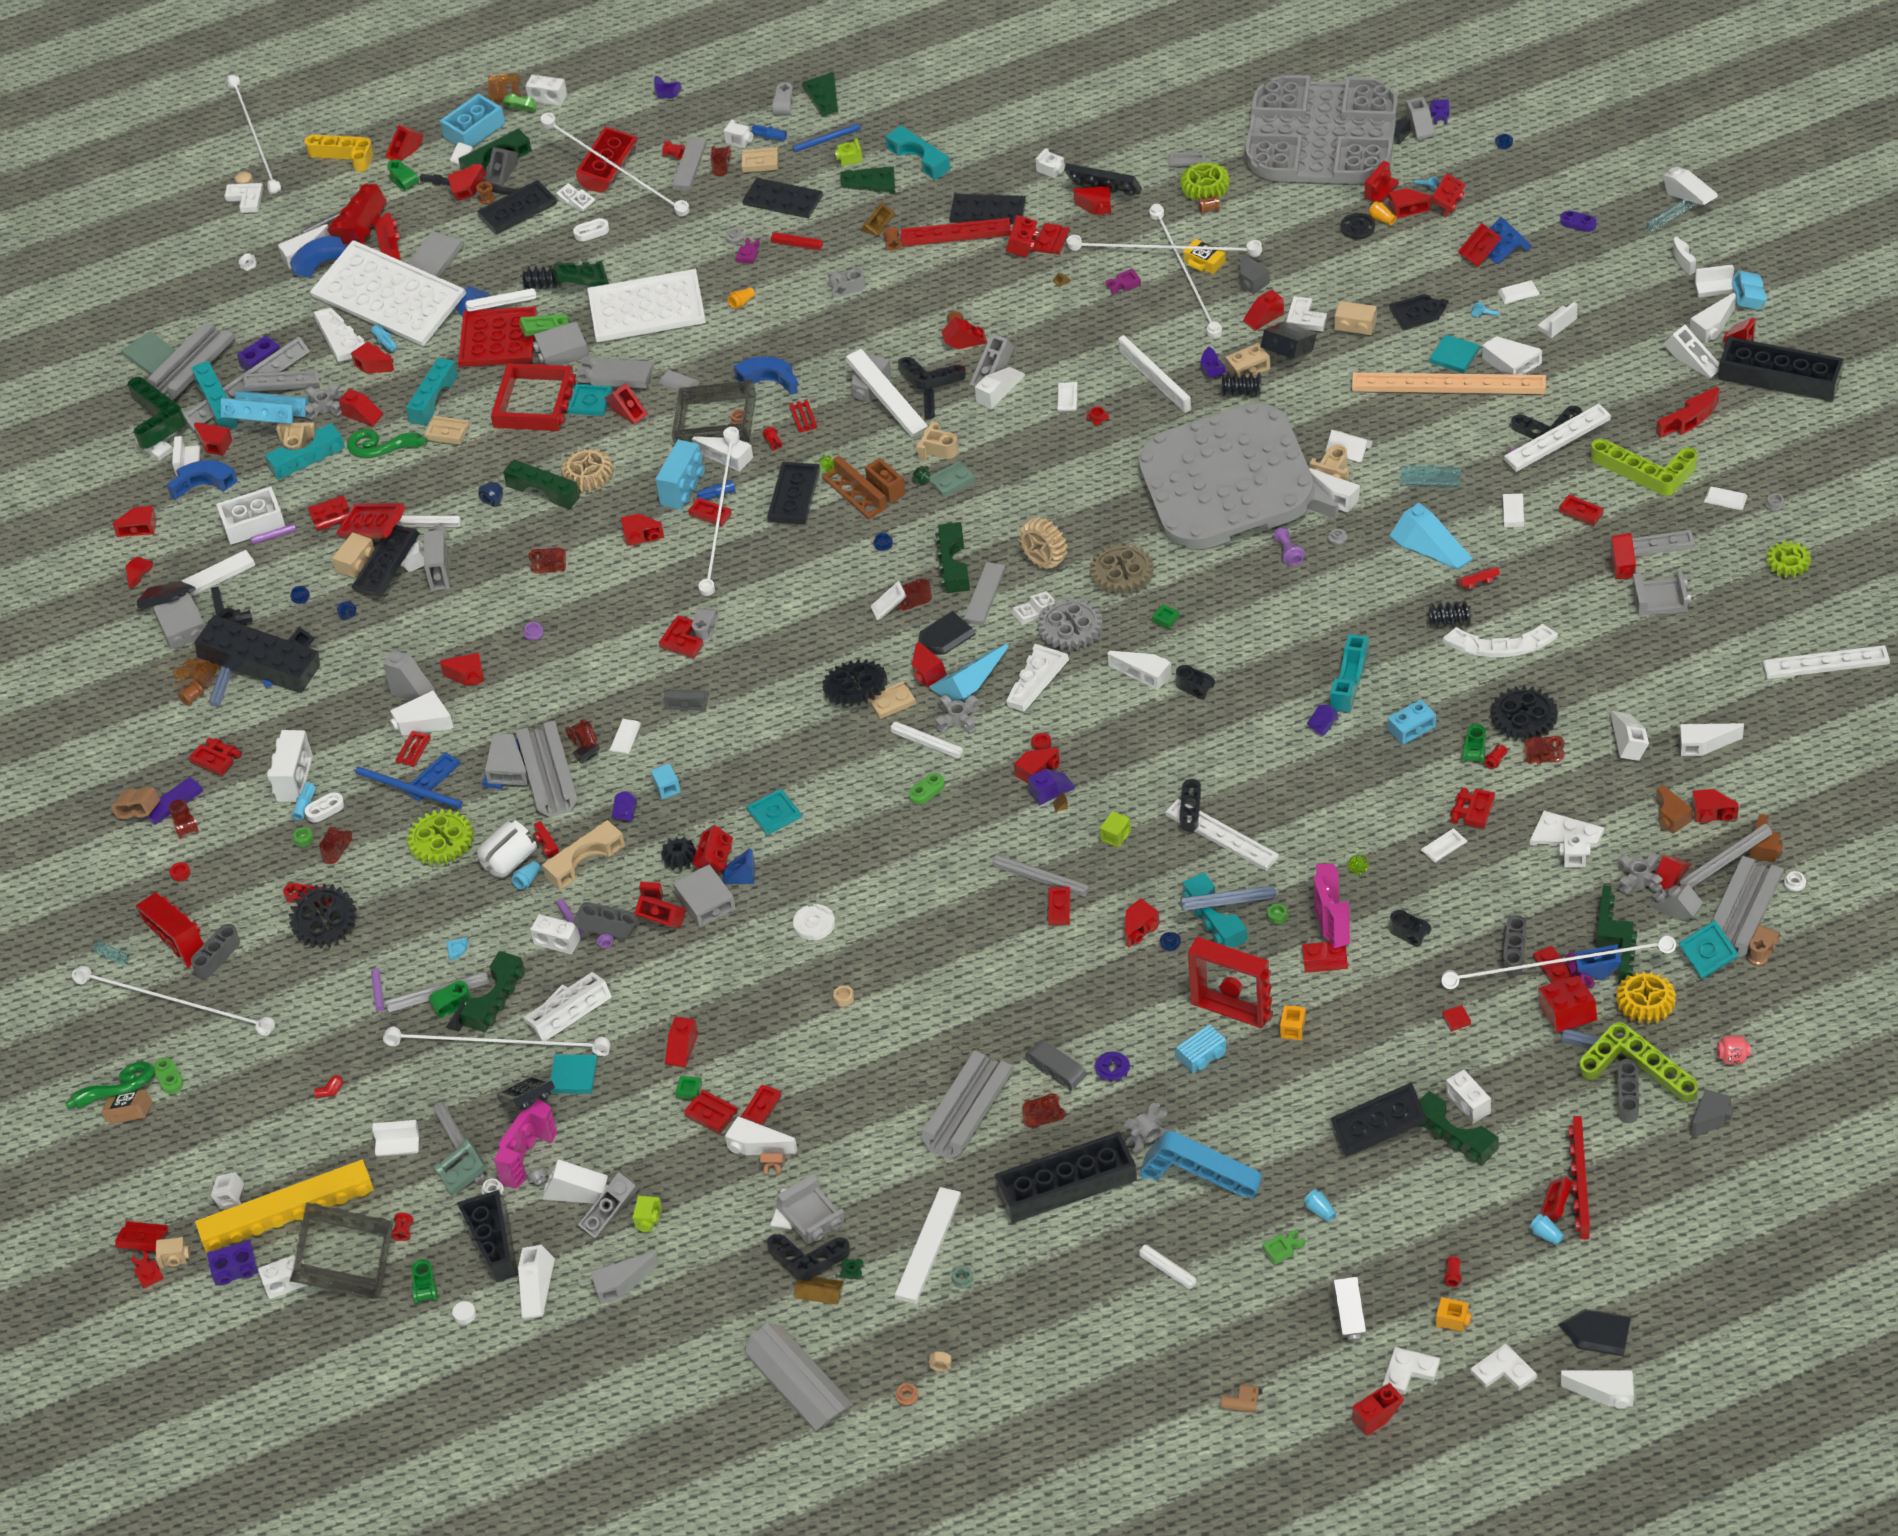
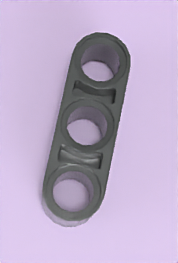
[573,902,638,939]
[1503,915,1527,976]
[191,924,240,979]
[1025,1040,1087,1091]
[1617,1059,1639,1124]

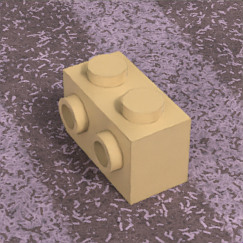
[1335,301,1377,335]
[1225,343,1270,377]
[332,532,375,578]

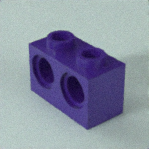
[237,335,280,371]
[207,1241,259,1285]

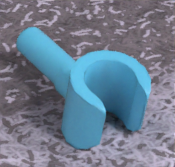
[1414,177,1440,191]
[1471,302,1499,317]

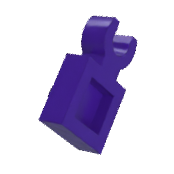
[1431,100,1449,125]

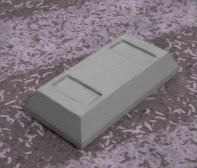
[1169,152,1206,167]
[658,370,700,395]

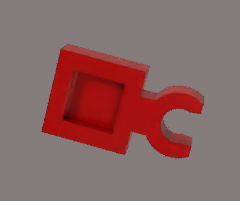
[131,1251,164,1289]

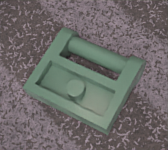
[433,1138,488,1195]

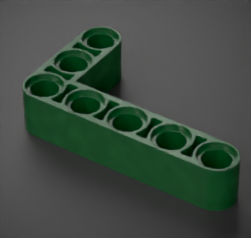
[127,377,186,449]

